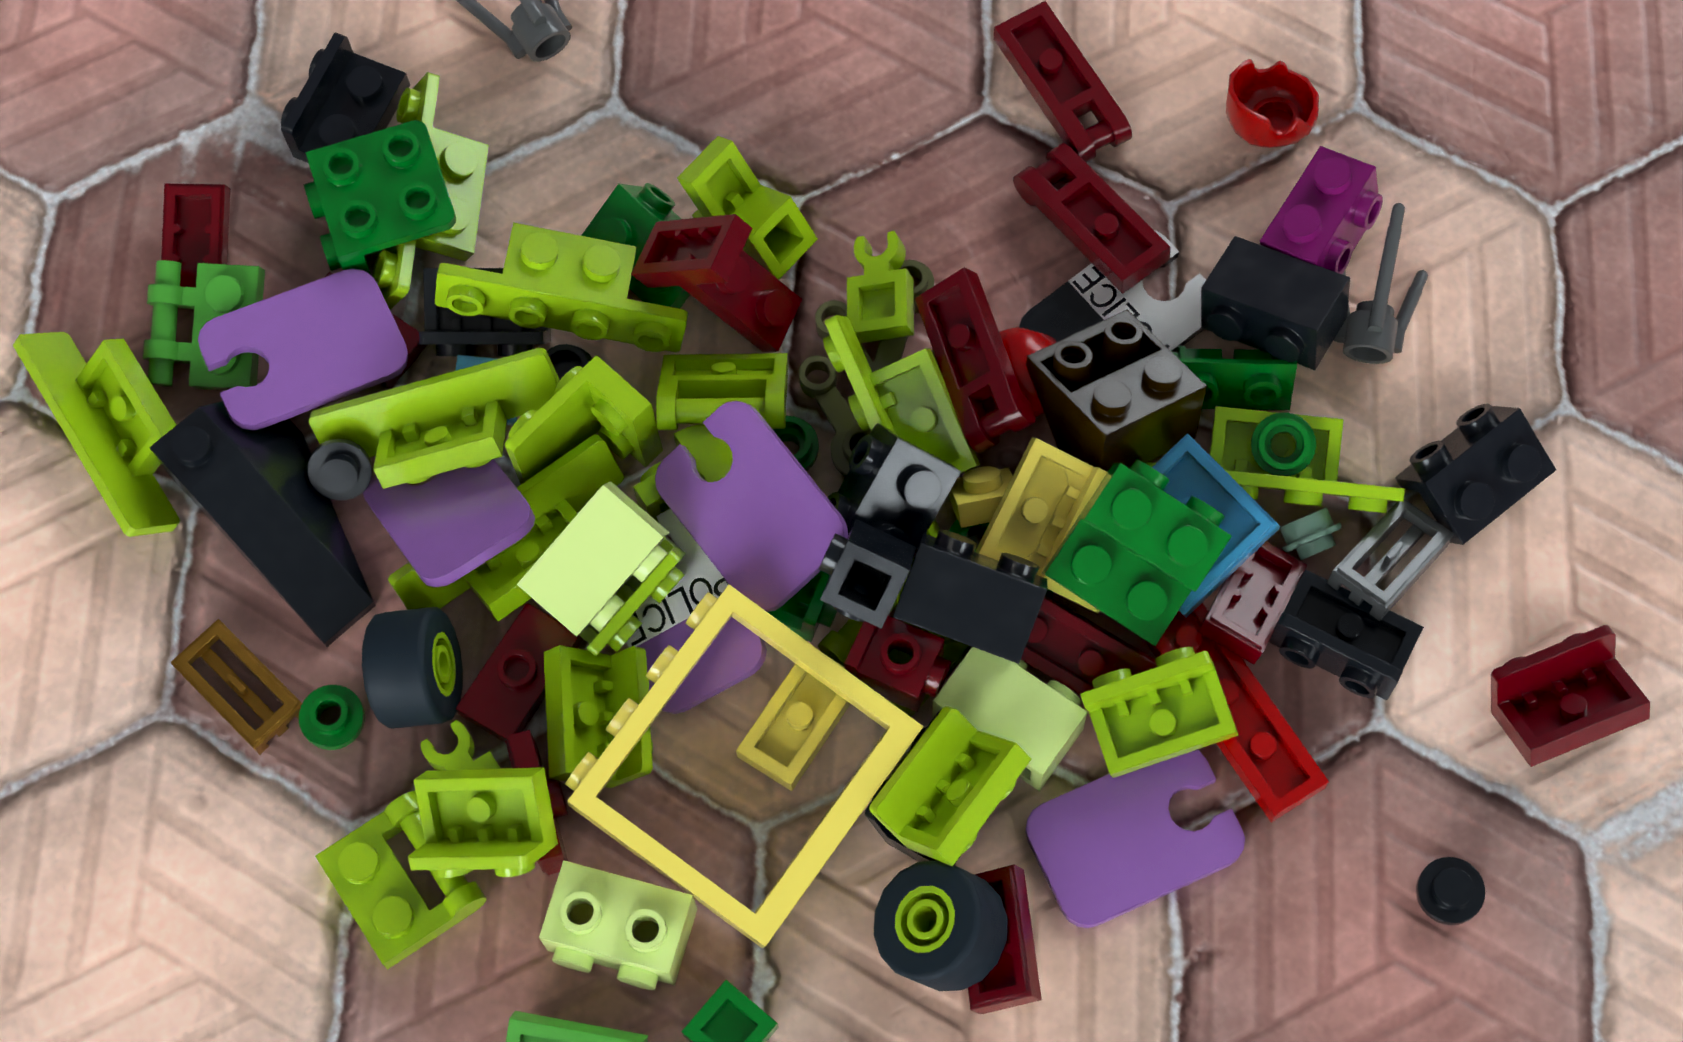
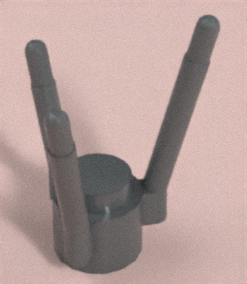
[456,0,572,62]
[1334,203,1428,364]

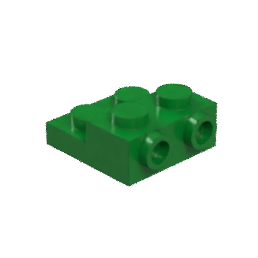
[1042,459,1232,646]

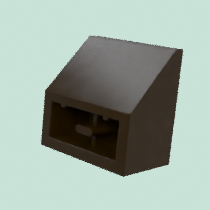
[1026,309,1207,472]

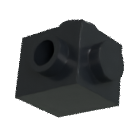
[818,519,916,629]

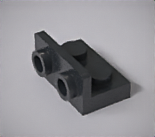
[281,32,410,163]

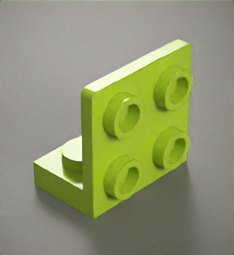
[505,355,663,484]

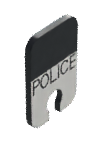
[1019,230,1206,352]

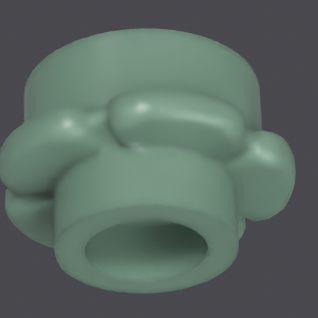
[1280,507,1342,560]

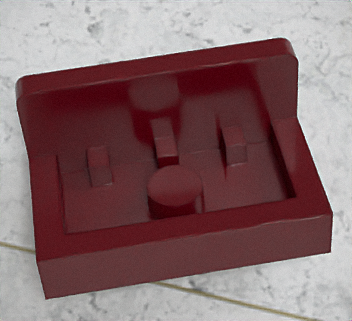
[1491,625,1650,767]

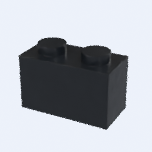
[1201,236,1350,370]
[893,530,1047,664]

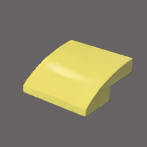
[975,437,1108,614]

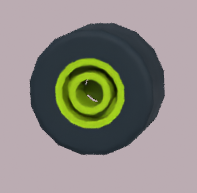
[362,607,463,729]
[874,860,1008,991]

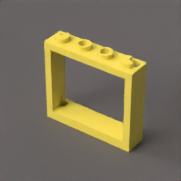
[565,584,924,948]

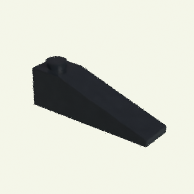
[150,401,376,647]

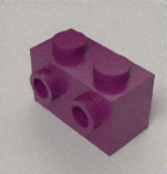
[1260,146,1383,274]

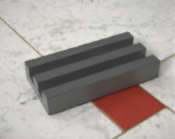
[1327,499,1454,621]

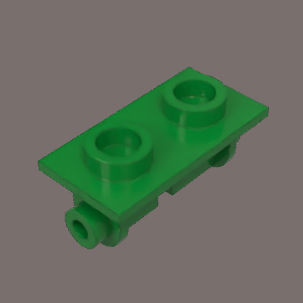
[1172,346,1297,411]

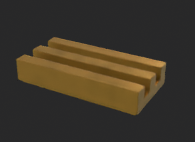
[170,619,302,755]

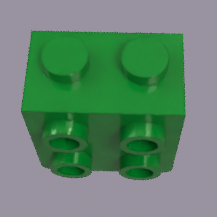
[303,120,456,275]

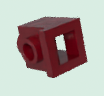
[844,616,951,712]

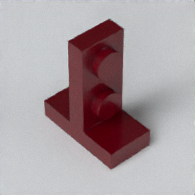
[631,214,802,352]

